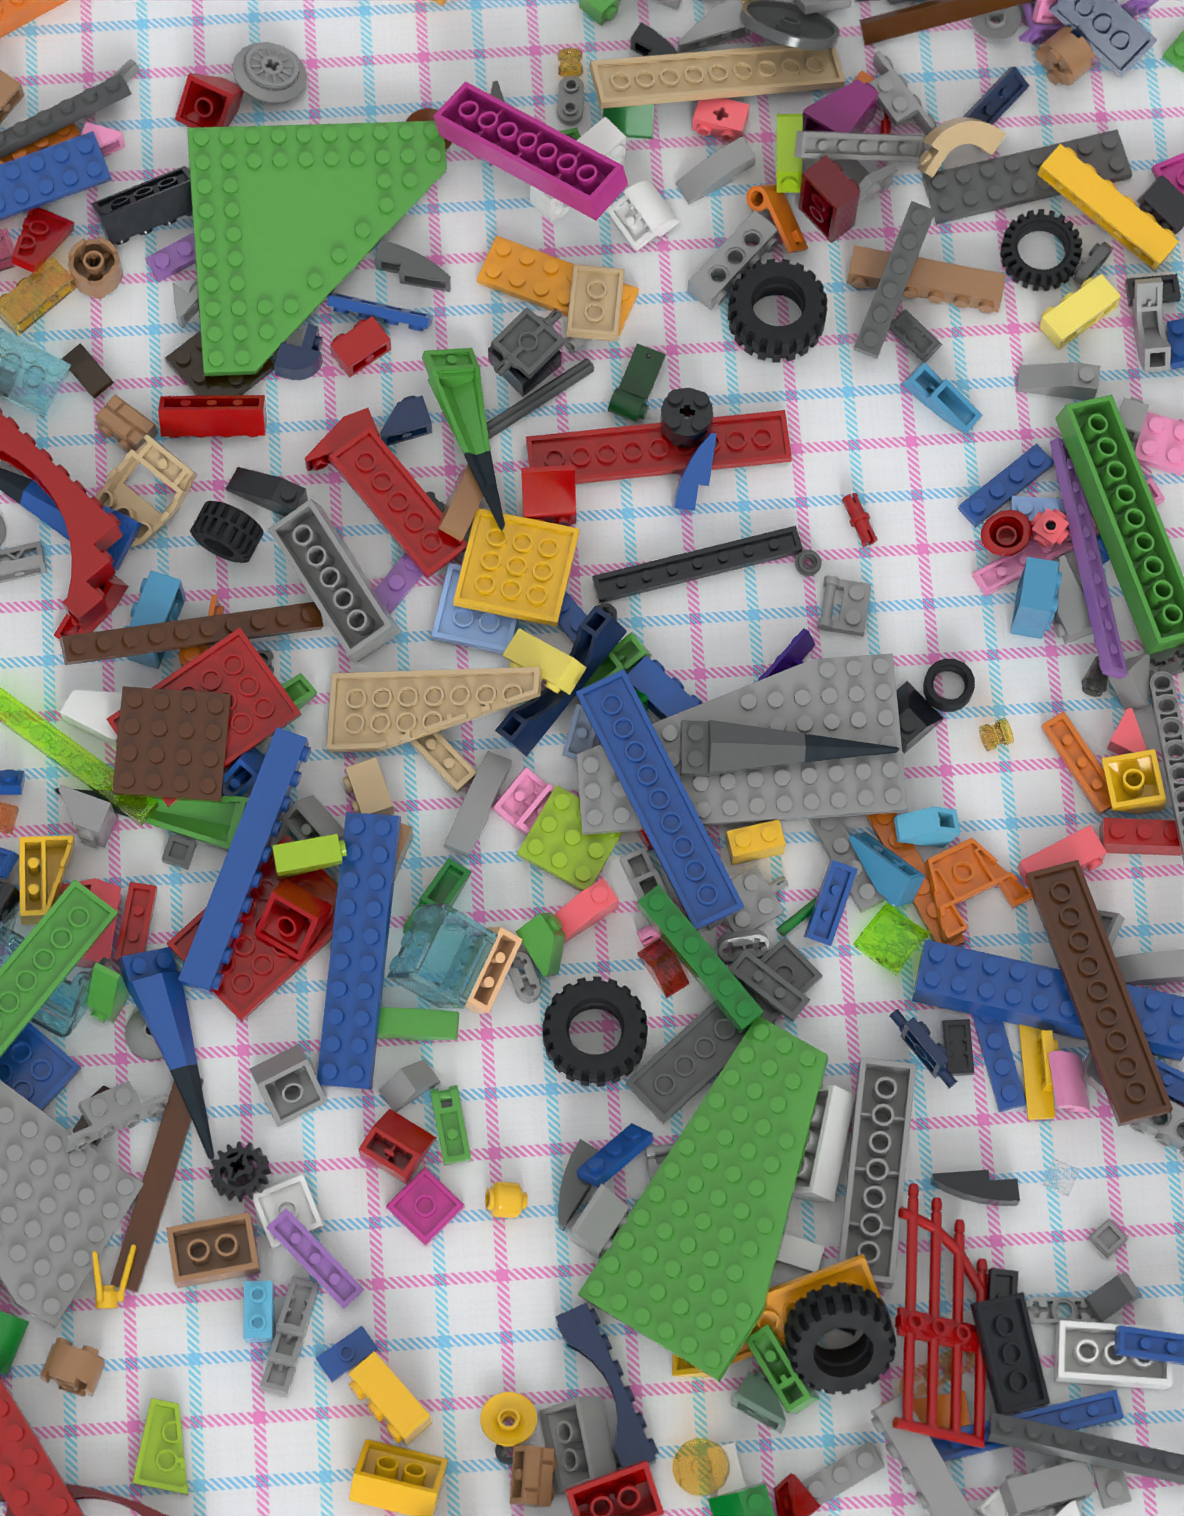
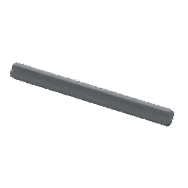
[486,359,594,439]

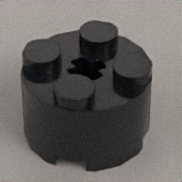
[660,388,713,448]

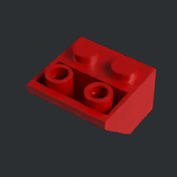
[358,1109,437,1185]

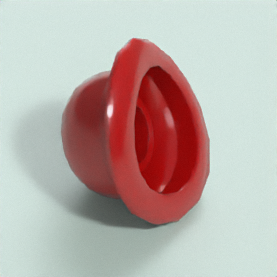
[981,510,1032,557]

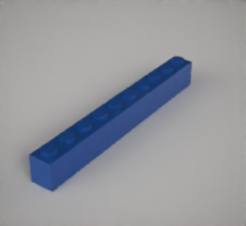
[178,727,311,995]

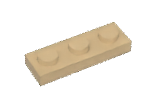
[409,732,477,793]

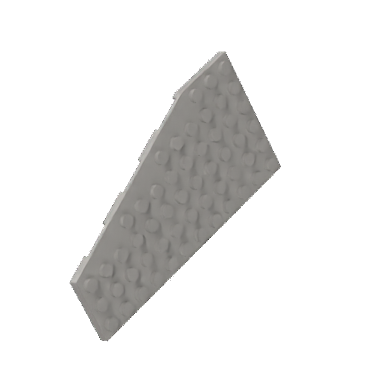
[577,653,907,835]

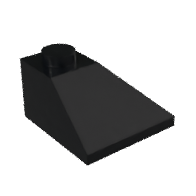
[896,681,944,754]

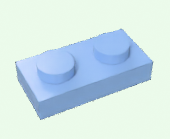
[1010,496,1064,527]

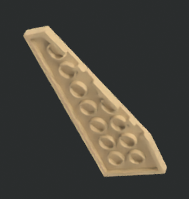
[326,667,542,753]

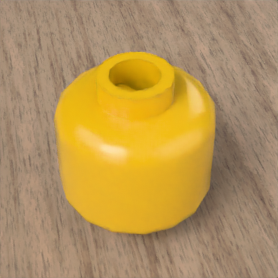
[485,1181,528,1218]

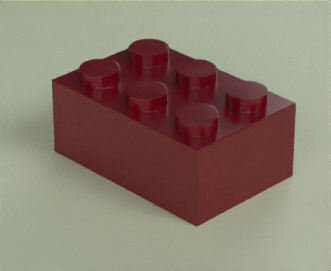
[798,155,860,243]

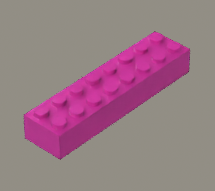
[433,81,628,221]

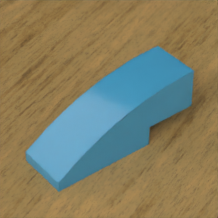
[902,362,983,434]

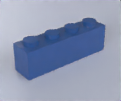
[627,656,702,720]

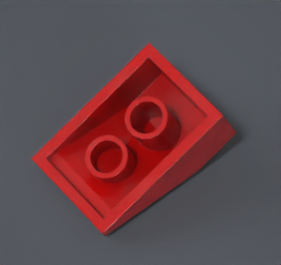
[521,465,576,526]

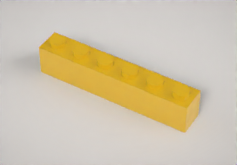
[1037,144,1179,271]

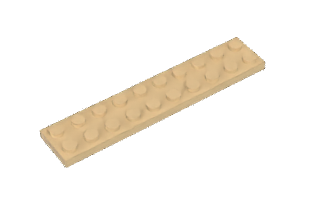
[589,45,846,109]

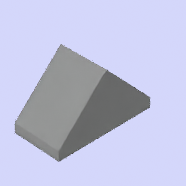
[1108,654,1150,710]
[379,1059,440,1112]

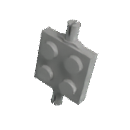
[707,866,789,933]

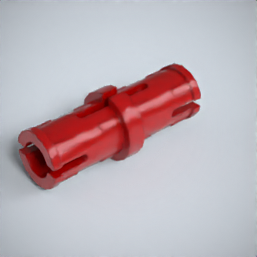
[842,493,878,547]

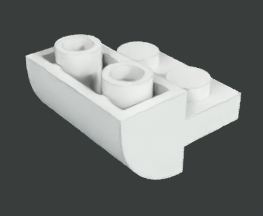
[606,181,680,251]

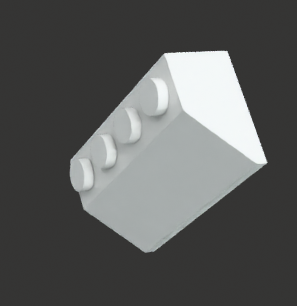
[792,1085,855,1202]

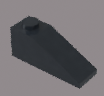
[226,467,308,517]

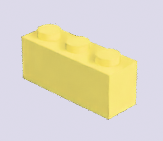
[1039,274,1121,350]
[502,628,587,695]

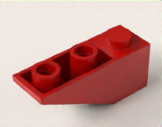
[304,408,380,472]

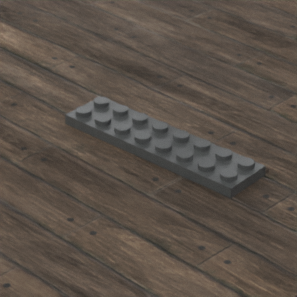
[922,129,1133,224]
[626,937,823,1124]

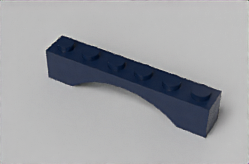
[495,605,627,757]
[555,1303,659,1469]

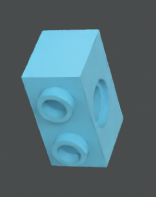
[244,1281,275,1343]

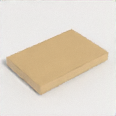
[566,264,625,342]

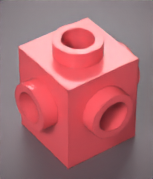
[1030,508,1070,549]

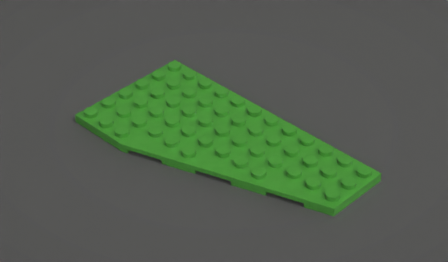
[578,1017,829,1382]

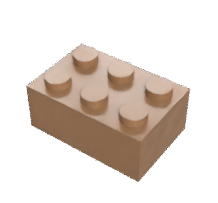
[166,1212,261,1288]

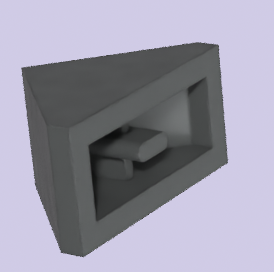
[1084,1272,1142,1323]

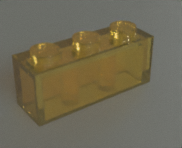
[0,257,76,336]

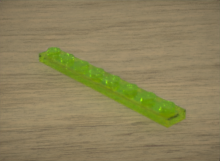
[0,687,159,826]

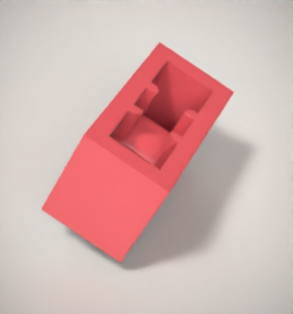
[692,98,750,142]

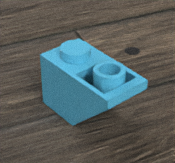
[894,807,960,848]

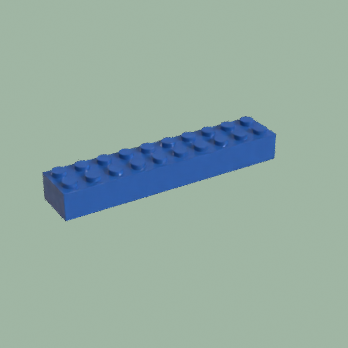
[912,940,1184,1061]

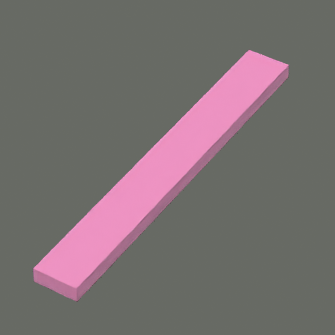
[972,478,1165,597]

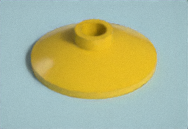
[480,1392,537,1446]

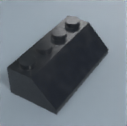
[91,166,193,245]

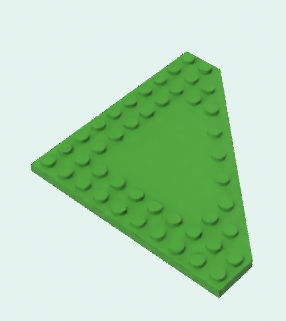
[187,121,447,376]

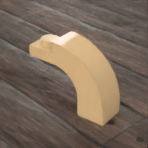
[916,117,1006,178]

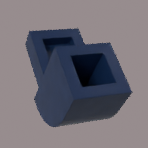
[274,324,323,380]

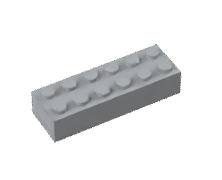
[268,499,401,662]

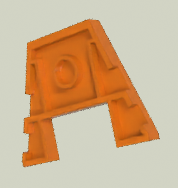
[925,838,1033,942]

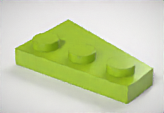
[132,1398,189,1495]

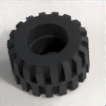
[190,501,264,563]

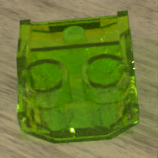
[853,903,931,976]

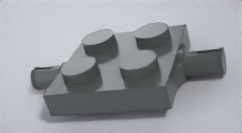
[491,307,565,379]

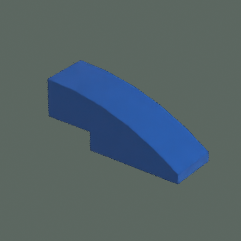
[672,433,717,511]

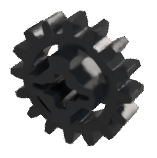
[209,1141,271,1202]

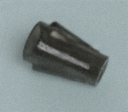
[1081,656,1108,697]

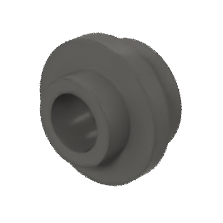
[795,550,822,576]

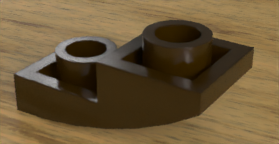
[60,343,114,399]

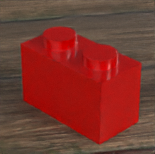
[330,316,392,378]

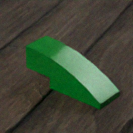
[403,858,472,946]

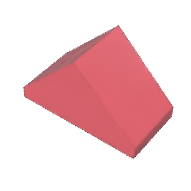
[1107,708,1147,755]

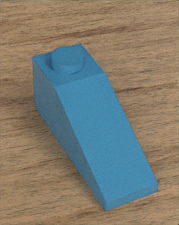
[849,832,925,906]

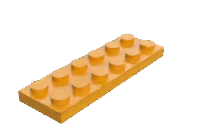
[477,235,639,336]
[731,1254,882,1364]

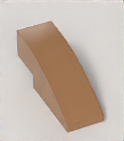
[438,463,483,541]

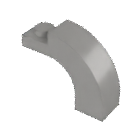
[1132,277,1171,373]

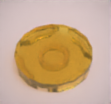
[673,1438,730,1496]

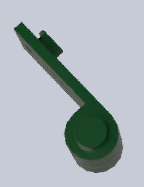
[608,343,666,423]

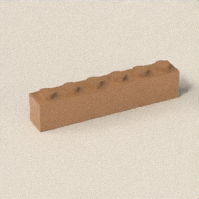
[847,245,1006,313]

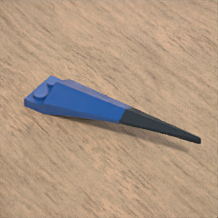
[0,468,142,570]
[118,947,214,1160]

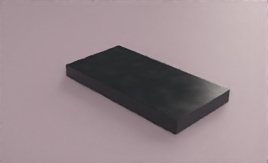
[970,1292,1050,1415]

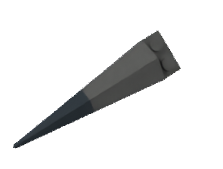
[680,720,900,776]

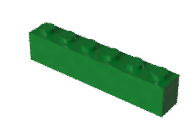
[636,884,764,1034]

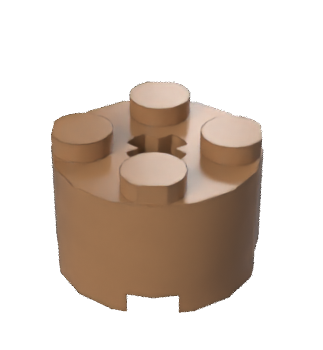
[1035,26,1095,86]
[68,237,123,299]
[40,1338,105,1397]

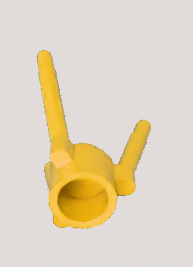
[92,1244,136,1309]

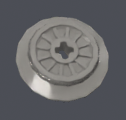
[232,42,307,104]

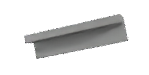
[0,541,47,583]

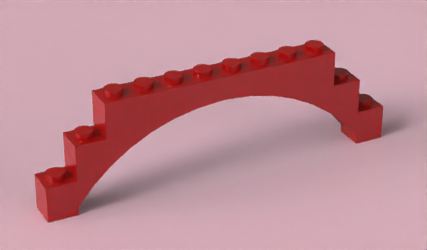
[0,408,122,631]

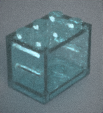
[387,903,498,1008]

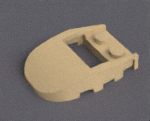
[95,435,197,547]

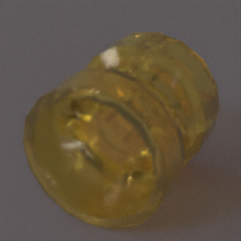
[979,718,1014,751]

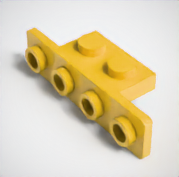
[1018,1024,1058,1120]

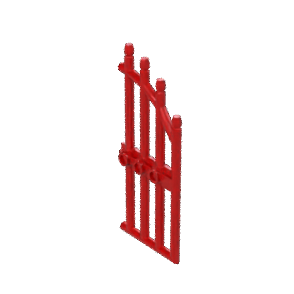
[892,1183,988,1448]

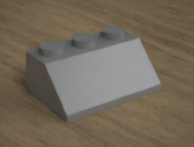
[539,1396,617,1495]

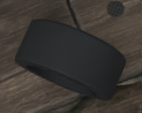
[923,658,975,712]

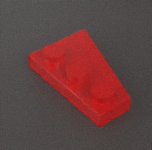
[12,207,74,273]

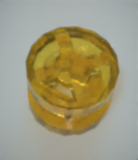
[558,48,583,77]

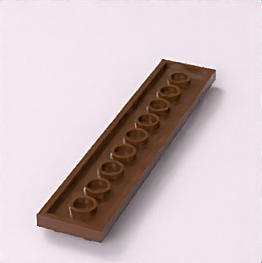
[1025,860,1173,1127]

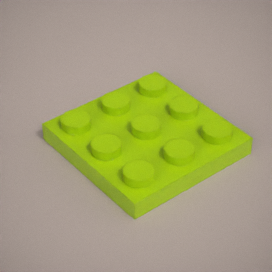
[517,785,623,892]

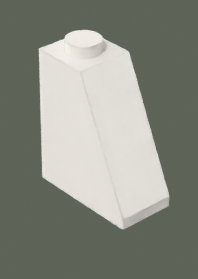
[59,690,122,748]

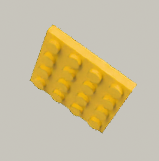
[453,508,580,627]

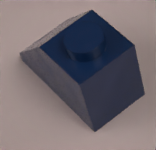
[380,395,432,446]

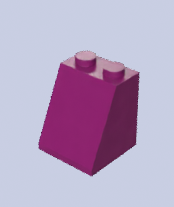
[803,79,879,133]

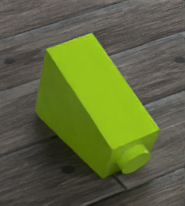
[776,114,803,193]
[272,834,347,879]

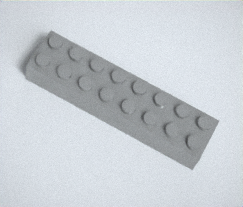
[837,1057,916,1289]

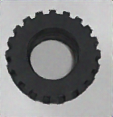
[728,258,827,362]
[543,976,648,1087]
[784,1283,897,1394]

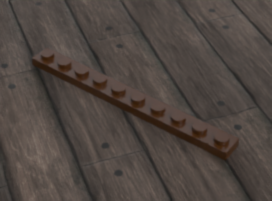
[59,602,324,665]

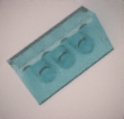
[0,327,71,419]

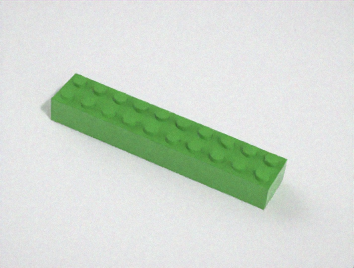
[1055,395,1184,655]

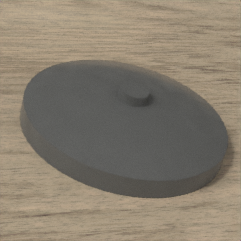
[739,0,840,50]

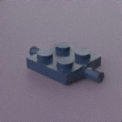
[889,1009,958,1089]

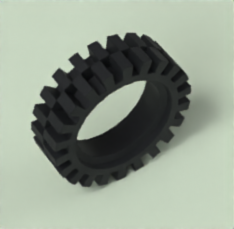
[1000,209,1082,291]

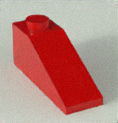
[54,575,129,639]

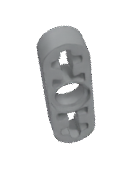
[1026,1297,1099,1325]

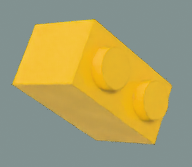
[725,819,786,865]

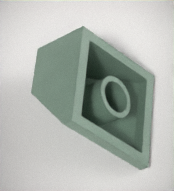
[731,1372,786,1434]

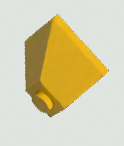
[1101,749,1166,814]

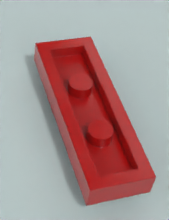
[114,882,158,963]

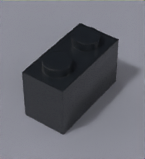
[1136,175,1184,234]

